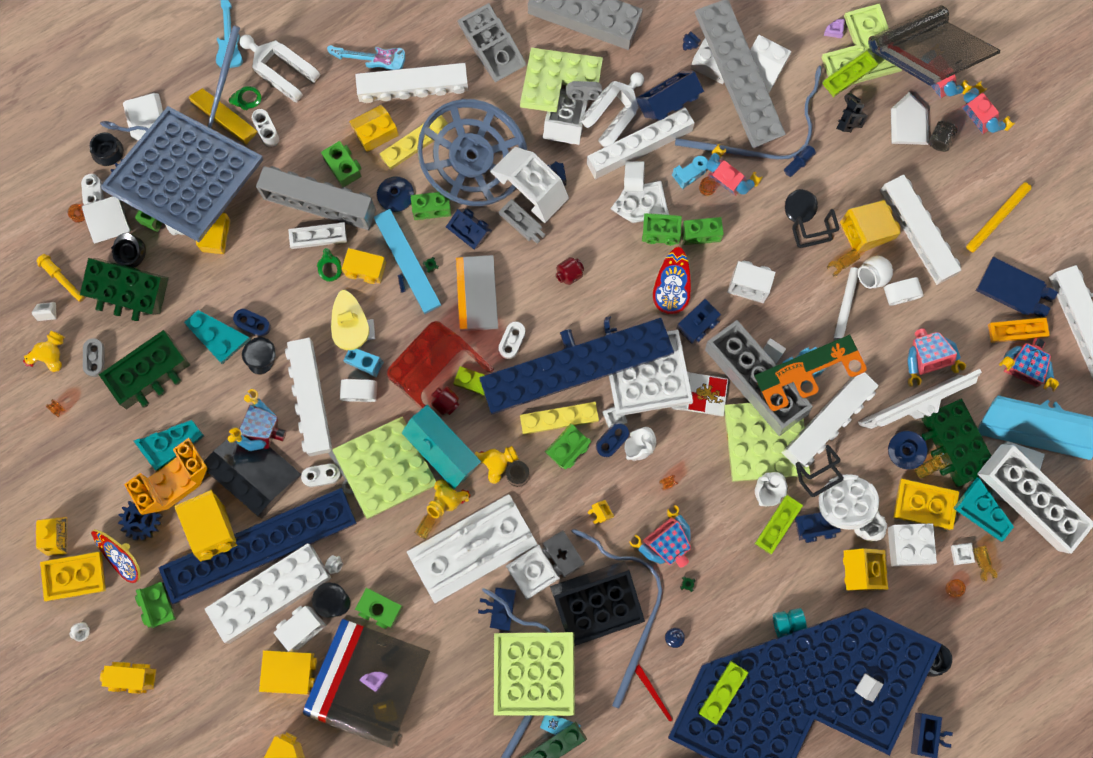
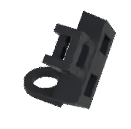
[836,93,868,133]

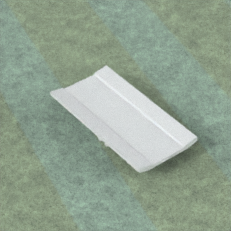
[858,369,982,429]
[407,494,538,603]

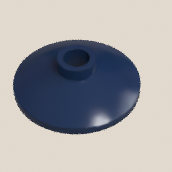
[377,176,414,212]
[888,431,928,470]

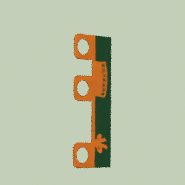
[754,334,867,411]

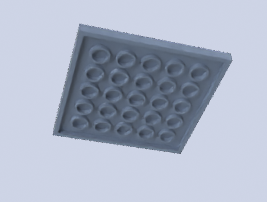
[101,106,263,242]

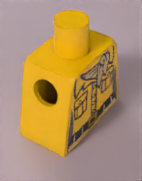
[36,517,67,556]

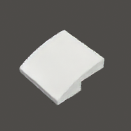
[82,196,131,243]

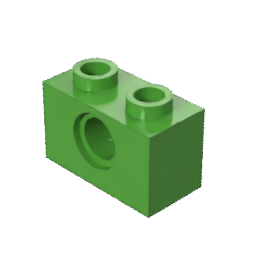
[355,588,404,629]

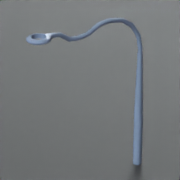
[100,25,240,132]
[675,65,821,159]
[571,529,662,709]
[482,588,552,758]

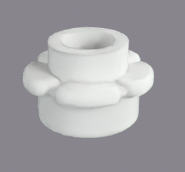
[325,555,343,574]
[69,622,90,642]

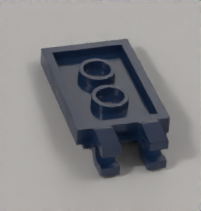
[975,257,1058,318]

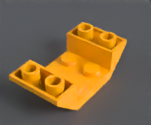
[124,438,207,515]

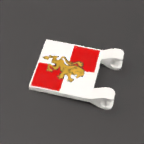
[672,372,728,416]

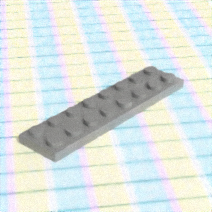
[694,0,786,148]

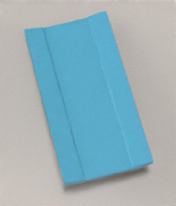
[978,396,1093,460]

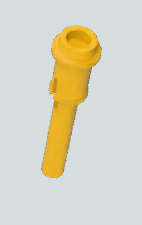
[36,254,85,302]

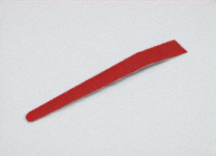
[635,664,672,722]

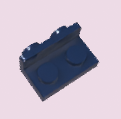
[446,208,492,250]
[795,512,841,543]

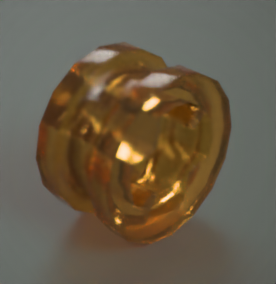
[699,177,717,196]
[67,204,85,223]
[46,399,66,417]
[659,475,679,491]
[945,579,966,598]

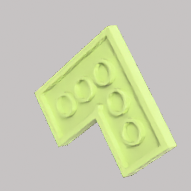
[821,4,902,85]
[520,48,603,113]

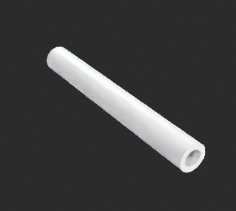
[833,267,859,340]

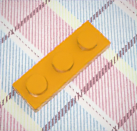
[988,318,1050,343]

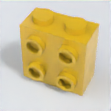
[100,662,156,694]

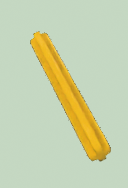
[966,182,1032,253]

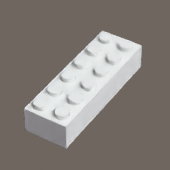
[977,444,1093,554]
[205,544,332,644]

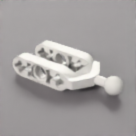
[240,35,321,103]
[580,72,644,148]

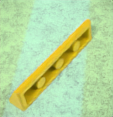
[189,88,258,145]

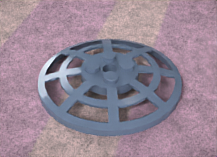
[417,99,527,206]

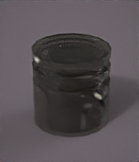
[928,121,958,152]
[506,461,530,487]

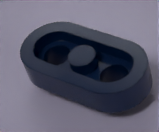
[233,309,271,337]
[596,422,629,457]

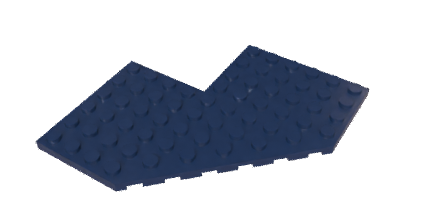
[668,607,942,758]

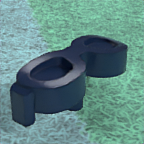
[604,316,617,336]

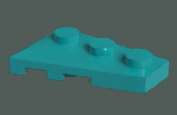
[184,310,251,364]
[133,420,204,471]
[954,477,1014,542]

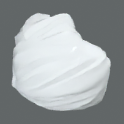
[624,427,656,461]
[755,472,788,507]
[854,511,887,541]

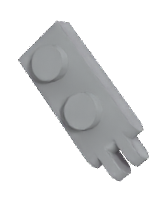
[499,199,545,244]

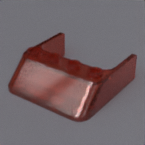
[387,321,494,409]

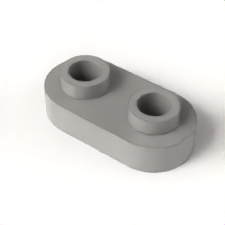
[566,81,602,100]
[83,338,105,377]

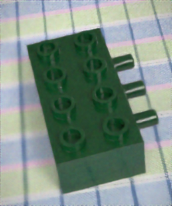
[80,258,169,321]
[98,330,190,410]
[921,398,992,487]

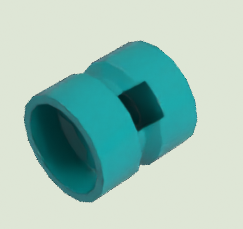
[773,608,807,637]

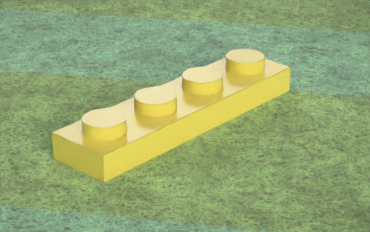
[379,115,449,170]
[520,402,599,435]

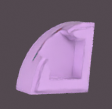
[824,19,845,38]
[360,672,388,693]

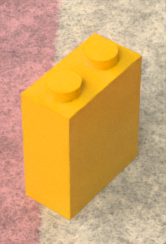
[259,650,317,695]

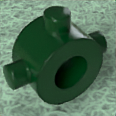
[423,257,439,273]
[680,576,696,592]

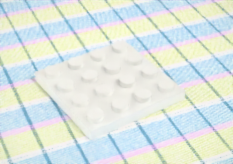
[609,330,693,416]

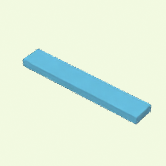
[373,209,441,314]

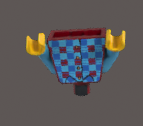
[228,389,287,451]

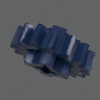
[118,501,163,541]

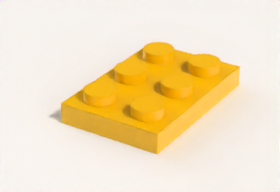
[893,479,959,530]
[40,552,106,602]

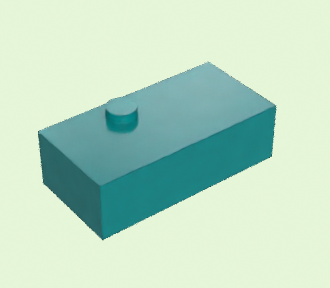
[402,404,481,489]

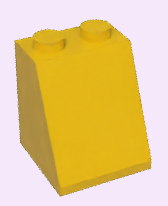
[840,200,900,255]
[174,490,237,562]

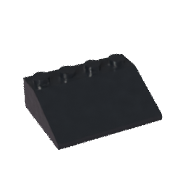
[204,439,302,519]
[550,561,645,646]

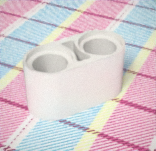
[252,109,279,147]
[624,161,645,192]
[883,277,924,306]
[340,379,377,402]

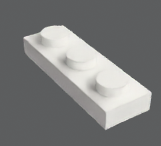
[288,222,347,249]

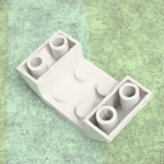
[490,147,569,223]

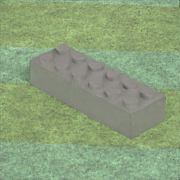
[528,0,643,50]
[256,166,376,231]
[705,320,813,436]

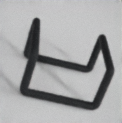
[792,209,840,248]
[796,445,844,497]

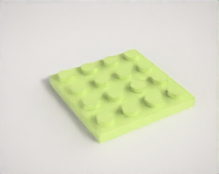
[724,403,810,482]
[332,416,436,519]
[494,632,575,716]

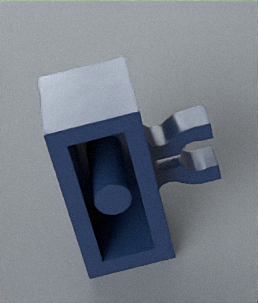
[676,299,721,344]
[478,587,516,631]
[910,713,953,758]

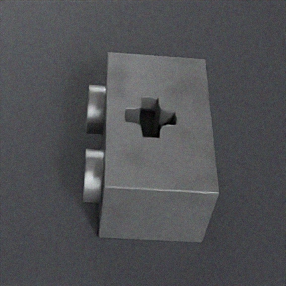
[542,530,584,578]

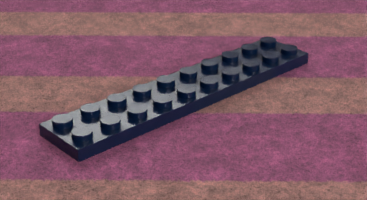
[479,318,674,415]
[158,488,357,604]

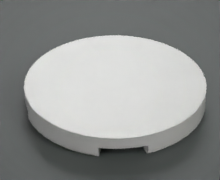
[819,474,879,530]

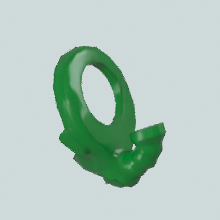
[228,86,261,111]
[317,248,342,282]

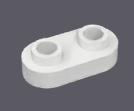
[81,174,104,205]
[499,322,525,359]
[301,464,341,487]

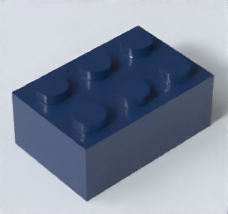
[635,71,704,120]

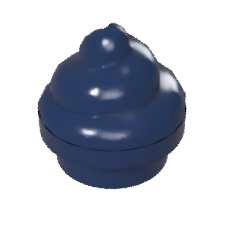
[682,31,701,51]
[665,628,685,648]

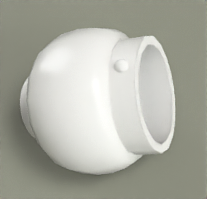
[858,256,893,289]

